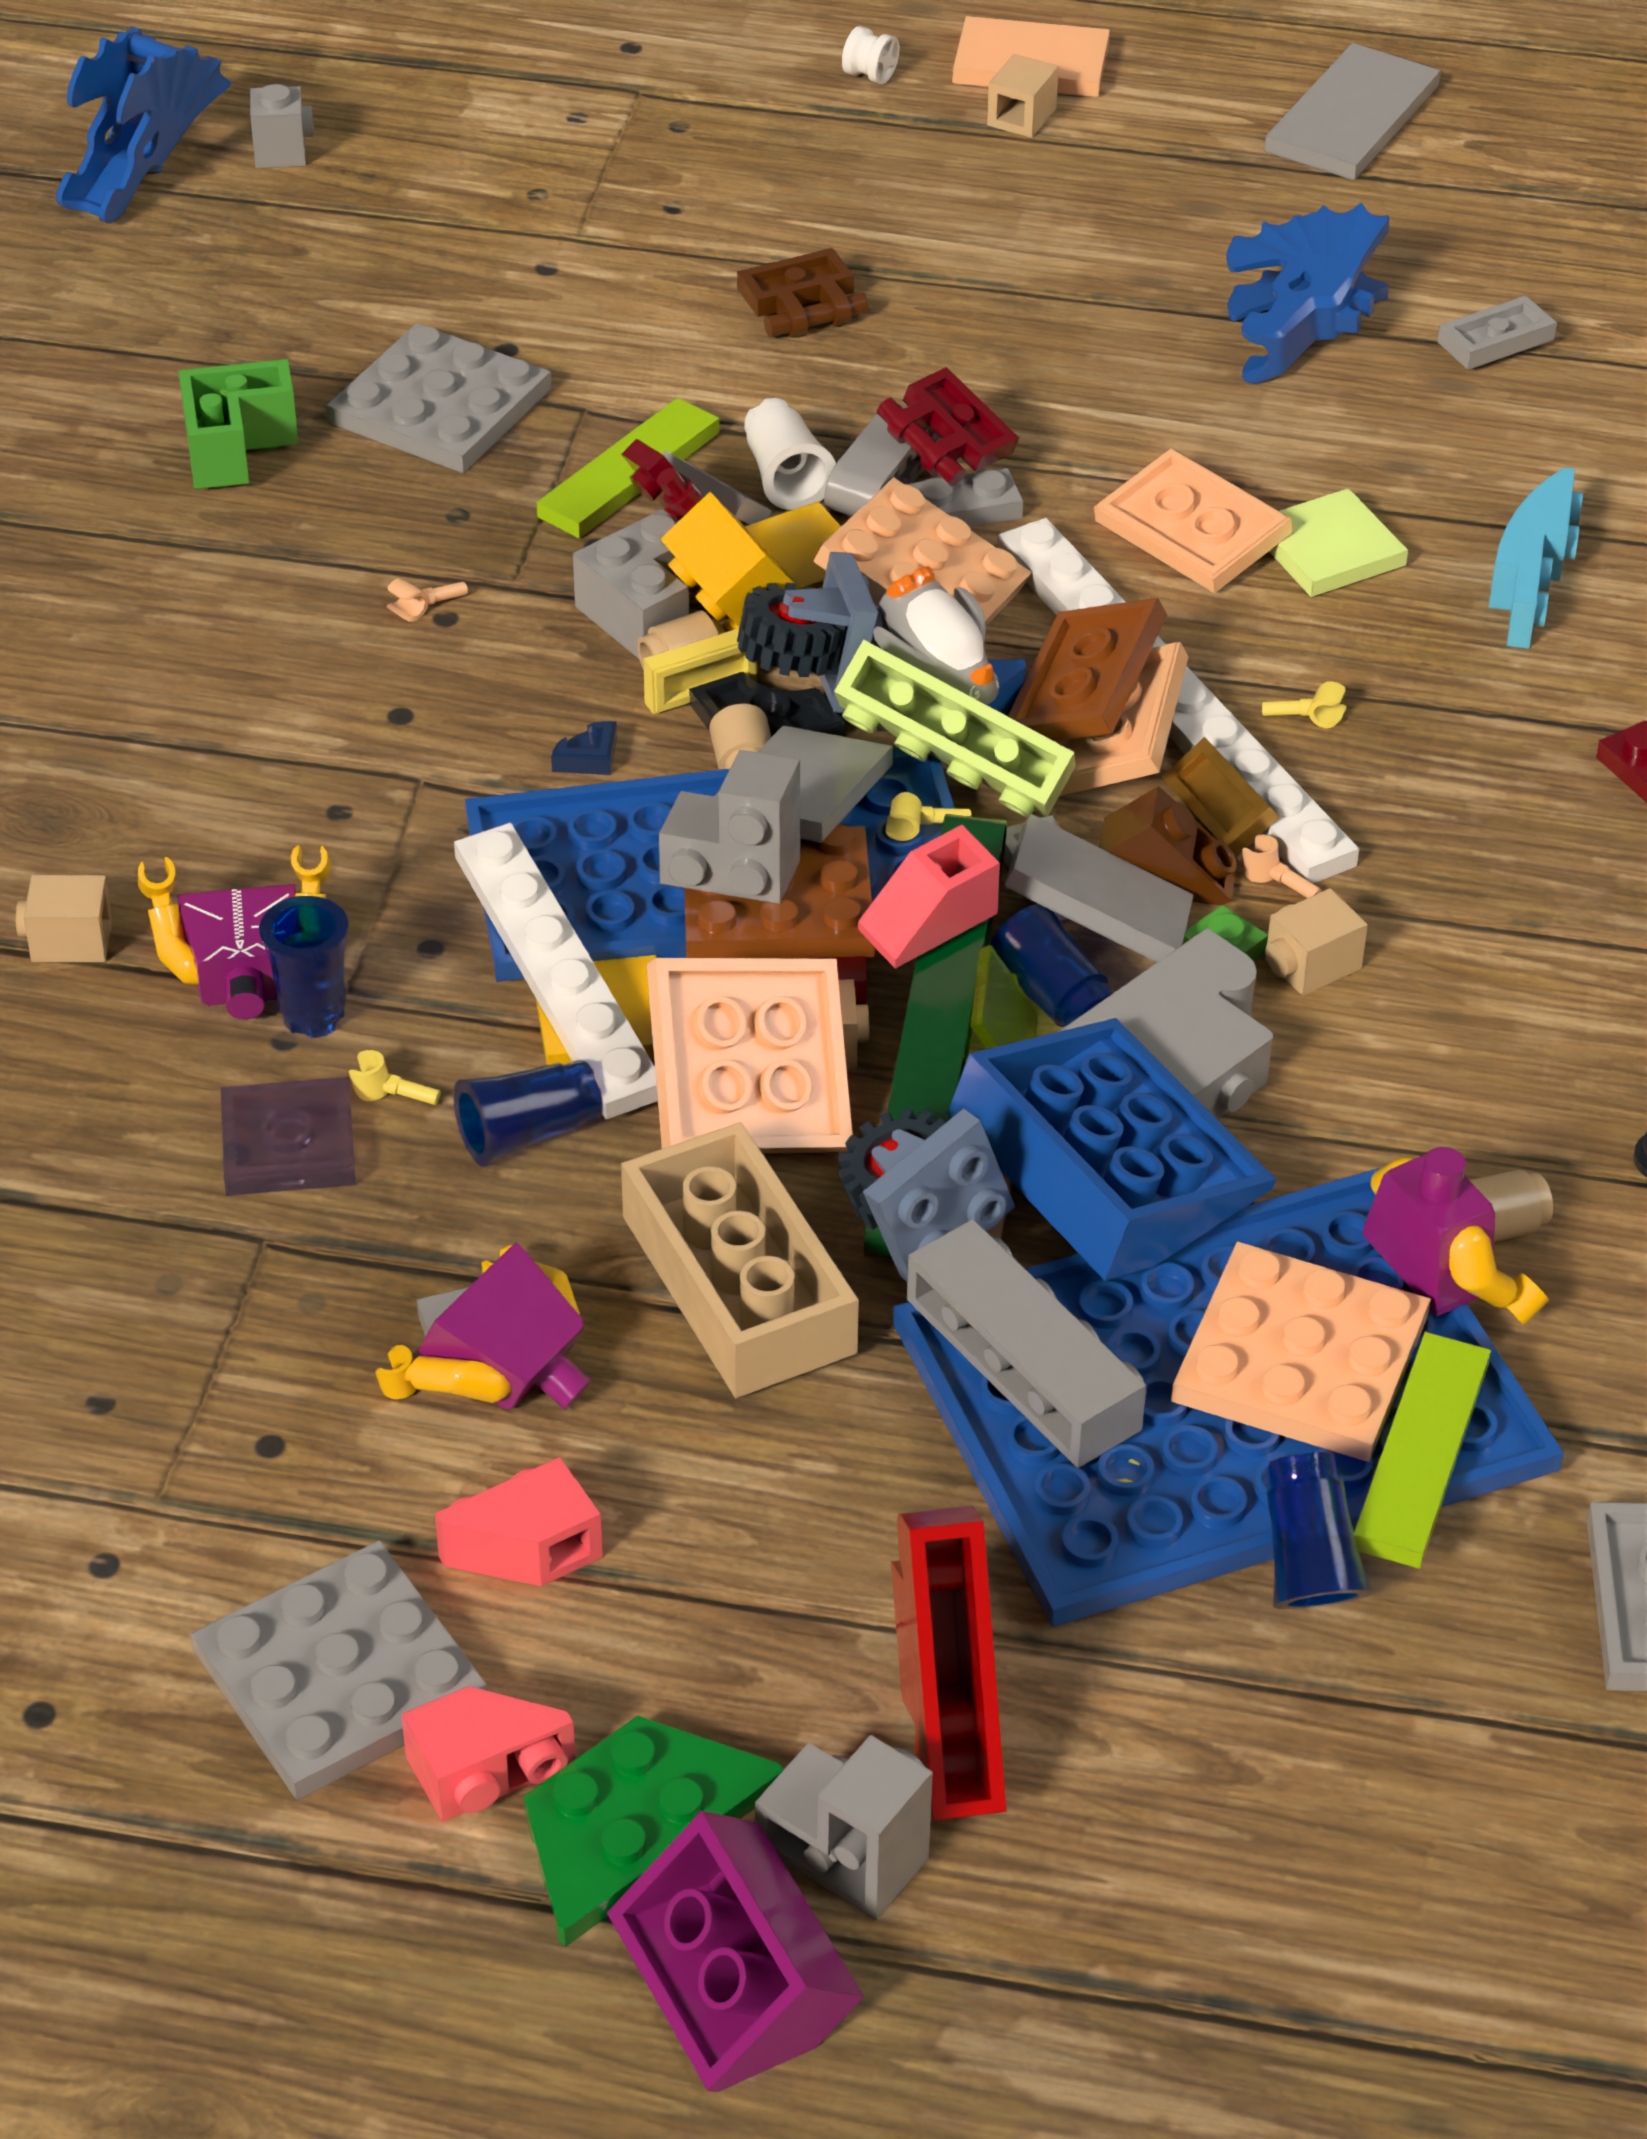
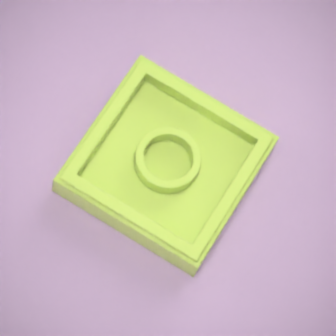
[1269,488,1408,597]

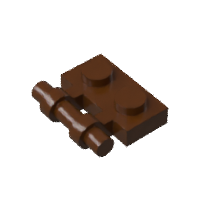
[737,248,869,337]

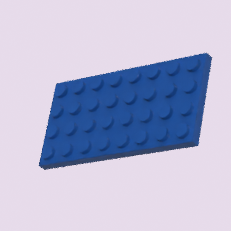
[465,749,955,982]

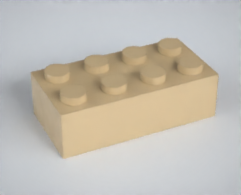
[621,1122,859,1399]

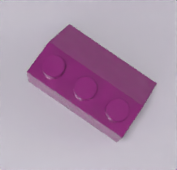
[607,1810,864,2092]

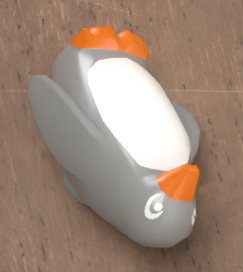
[873,566,999,705]

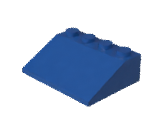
[947,1018,1277,1281]

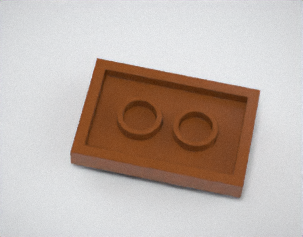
[1008,597,1167,741]

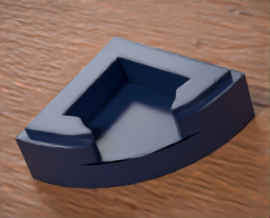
[551,721,617,775]

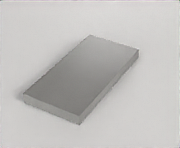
[1264,43,1441,180]

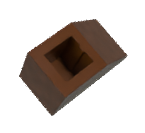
[1099,786,1238,905]

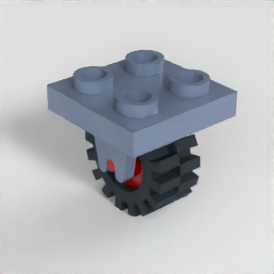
[737,552,882,713]
[838,1108,1015,1282]

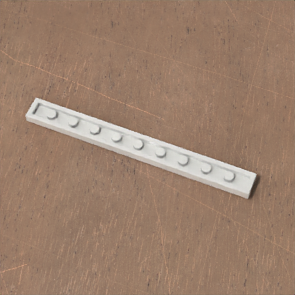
[998,518,1359,884]

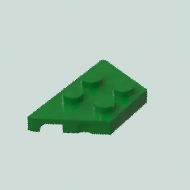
[524,1716,784,1947]

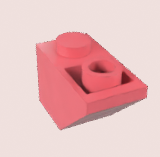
[858,825,1000,969]
[435,1457,603,1586]
[401,1686,576,1822]

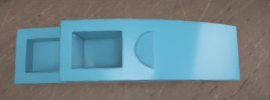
[1488,467,1583,649]

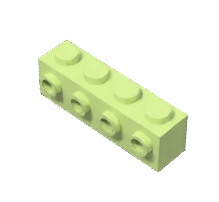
[834,639,1076,818]

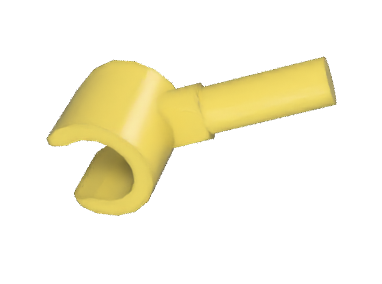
[1262,681,1347,728]
[886,792,971,841]
[349,1050,441,1105]

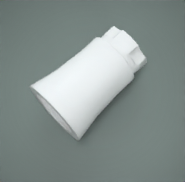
[744,398,836,510]

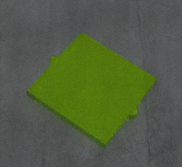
[971,945,1039,1049]

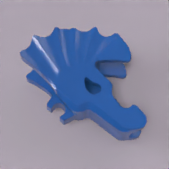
[56,26,231,224]
[1226,203,1389,384]

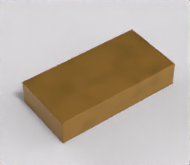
[1161,737,1279,857]

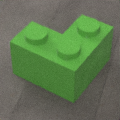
[178,359,299,489]

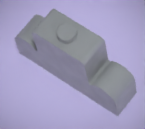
[1059,928,1273,1119]

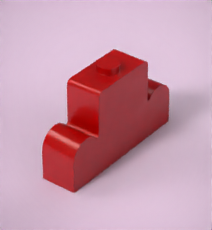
[891,1506,1007,1821]

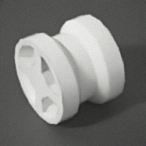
[842,26,900,85]

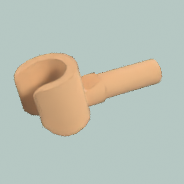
[387,578,468,622]
[1242,835,1321,898]

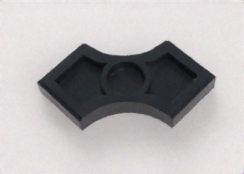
[689,672,846,737]

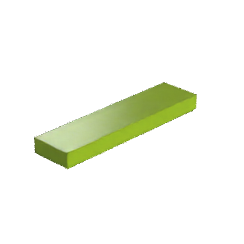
[537,397,720,539]
[1351,1332,1491,1569]

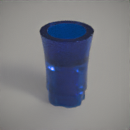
[259,896,349,1038]
[985,904,1116,1027]
[453,1059,603,1167]
[1266,1452,1373,1609]

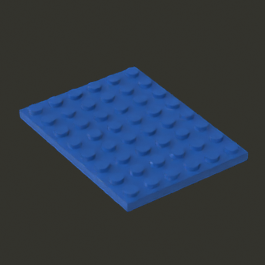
[893,1168,1564,1627]

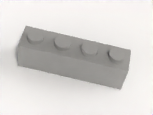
[907,1219,1146,1468]

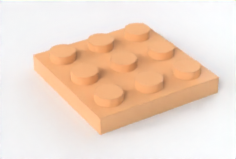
[813,477,1032,627]
[647,958,853,1153]
[1171,1242,1431,1462]

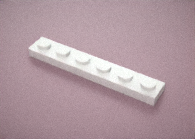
[454,822,658,1120]

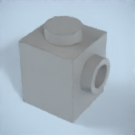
[250,84,314,168]

